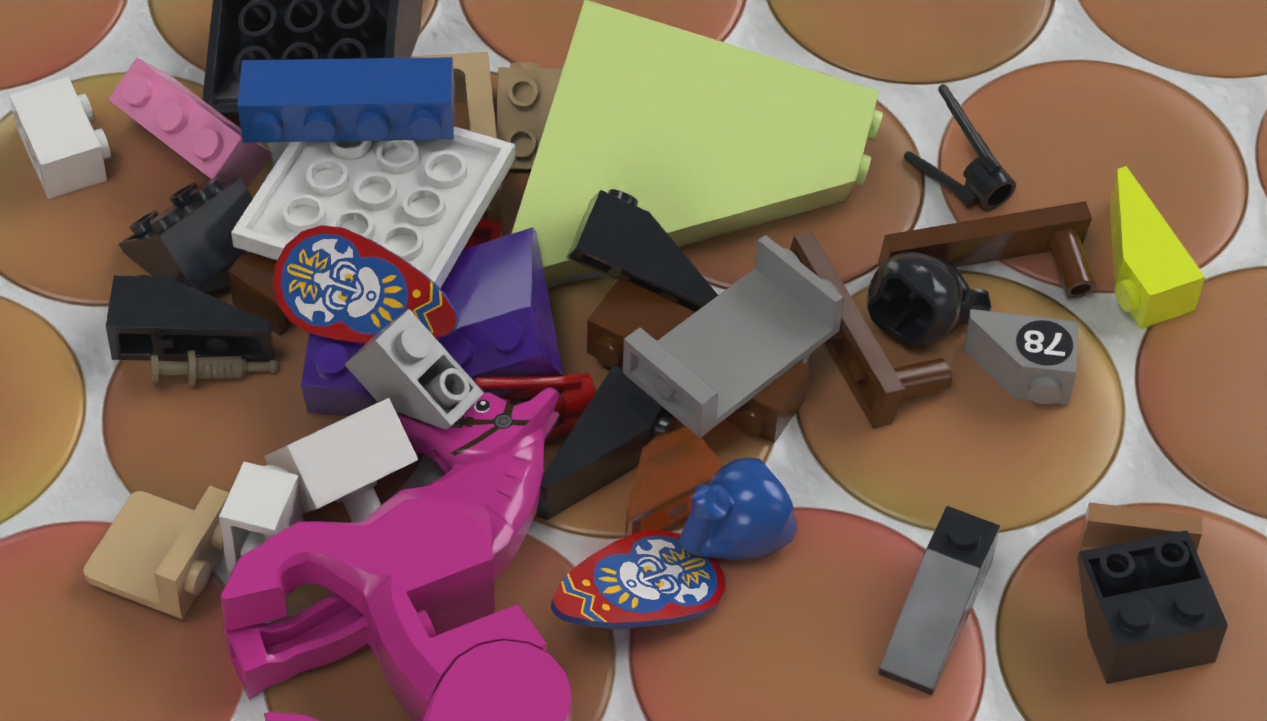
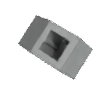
[344,309,484,430]

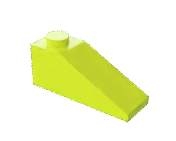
[1109,166,1205,329]

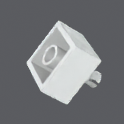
[264,398,418,523]

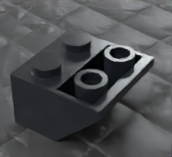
[118,177,253,289]
[1077,530,1228,684]

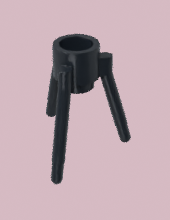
[904,84,1016,210]

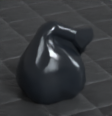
[867,252,992,347]

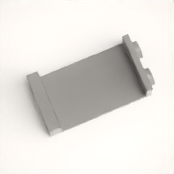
[623,235,844,438]

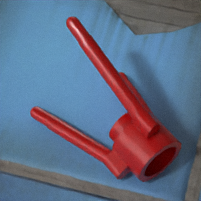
[474,373,596,444]

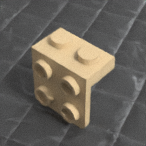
[496,62,564,171]
[83,486,229,619]

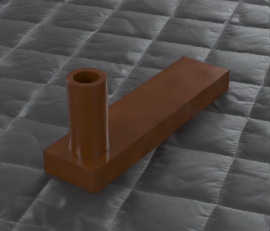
[878,201,1096,298]
[790,232,952,428]

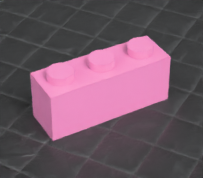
[108,58,272,189]

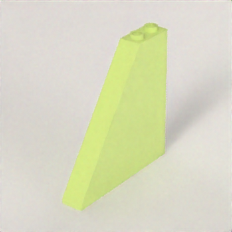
[511,0,883,284]

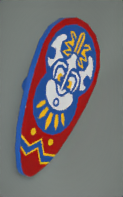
[273,225,459,343]
[551,529,725,629]

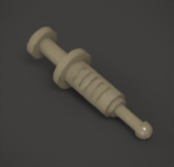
[150,350,279,386]

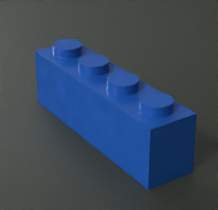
[237,57,455,143]

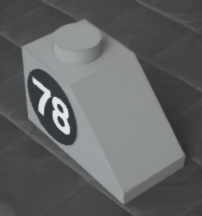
[964,309,1078,405]

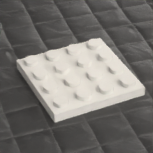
[231,126,516,288]

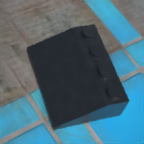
[202,0,423,117]

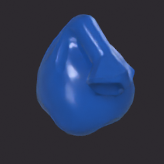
[680,458,798,559]

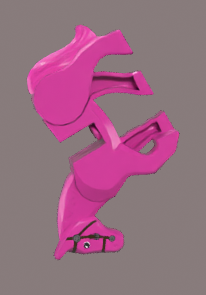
[220,387,572,721]

